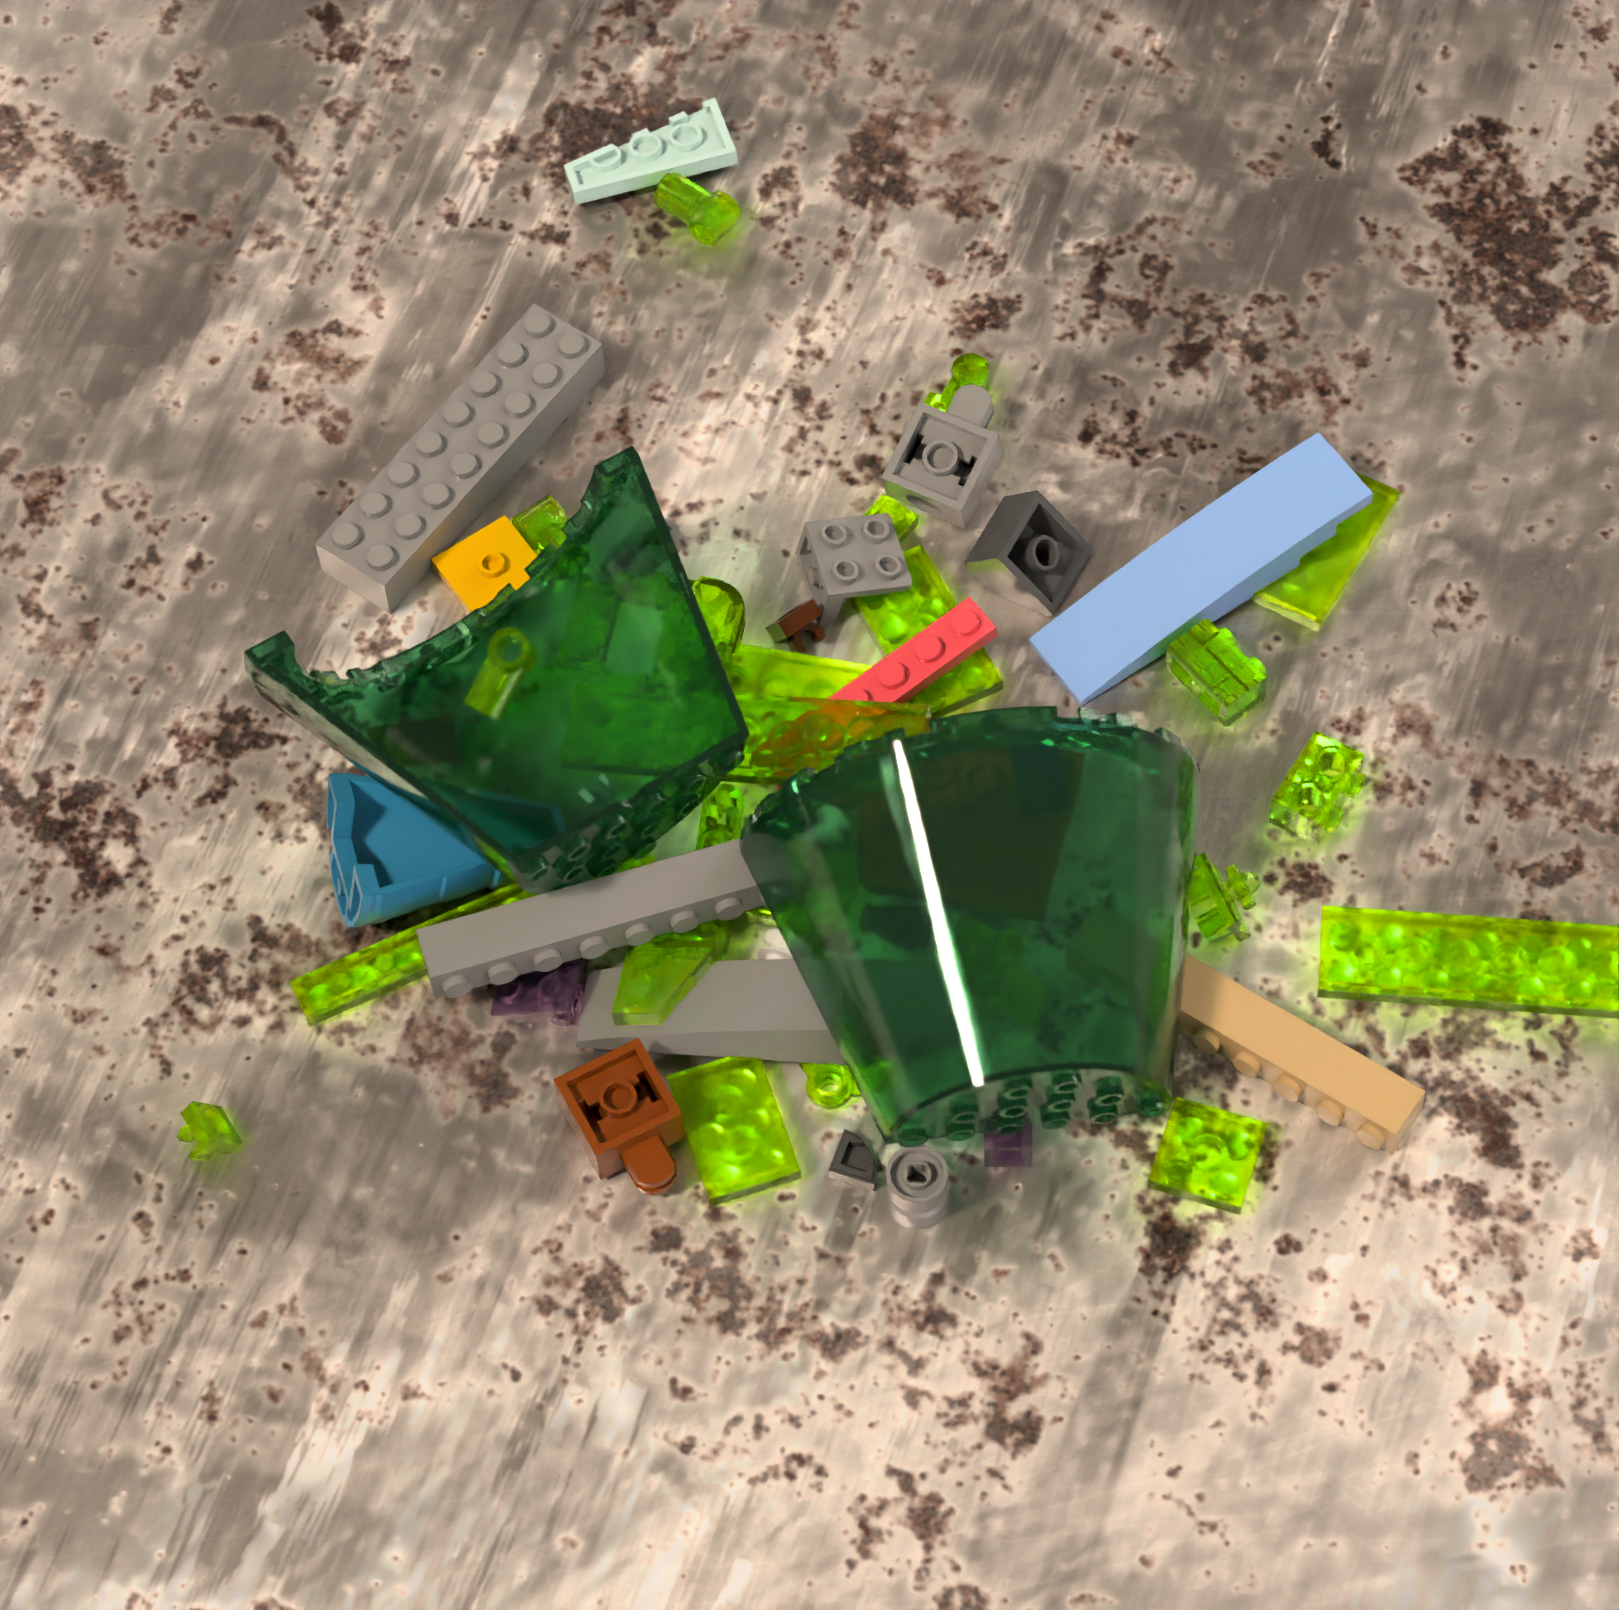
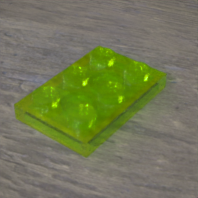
[666,1056,801,1207]

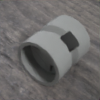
[885,1145,949,1230]

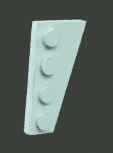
[564,97,738,205]

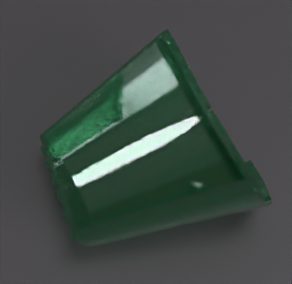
[244,446,750,894]
[739,706,1203,1147]

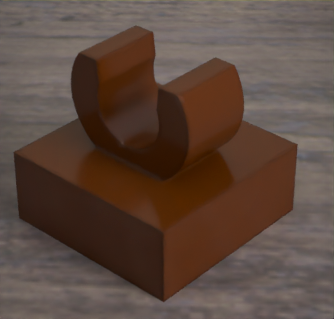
[765,599,825,655]

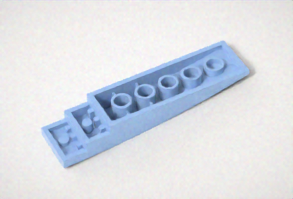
[1029,432,1373,706]

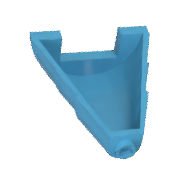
[327,773,573,927]

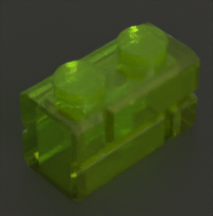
[1165,618,1268,727]

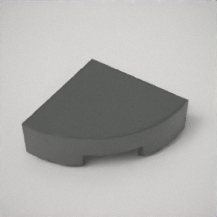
[828,1129,877,1191]

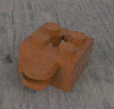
[553,1037,686,1196]

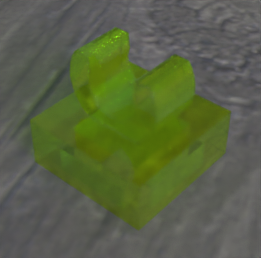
[177,1101,243,1162]

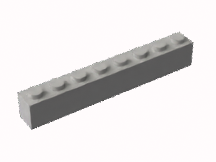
[416,827,796,999]

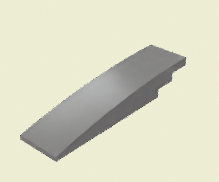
[576,959,961,1066]

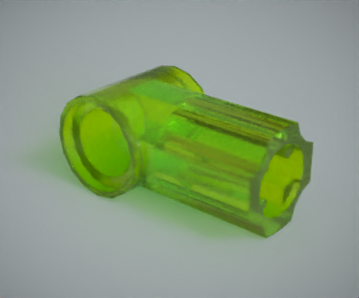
[653,172,742,247]
[511,495,594,581]
[463,628,538,721]

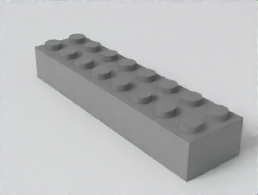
[315,303,606,614]

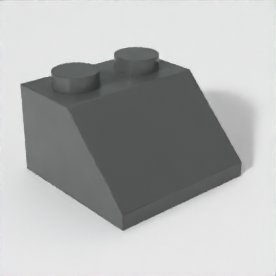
[964,490,1093,617]

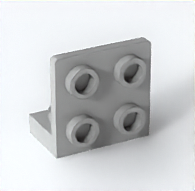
[796,513,912,626]

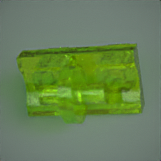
[1177,852,1261,944]

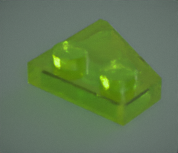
[611,941,720,1026]

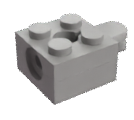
[881,384,1004,529]

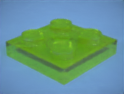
[1147,1096,1268,1215]

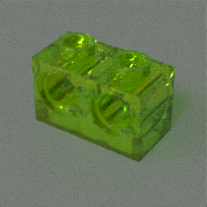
[1269,730,1367,846]

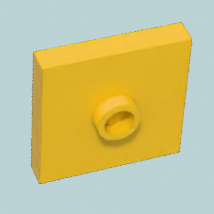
[431,515,554,628]

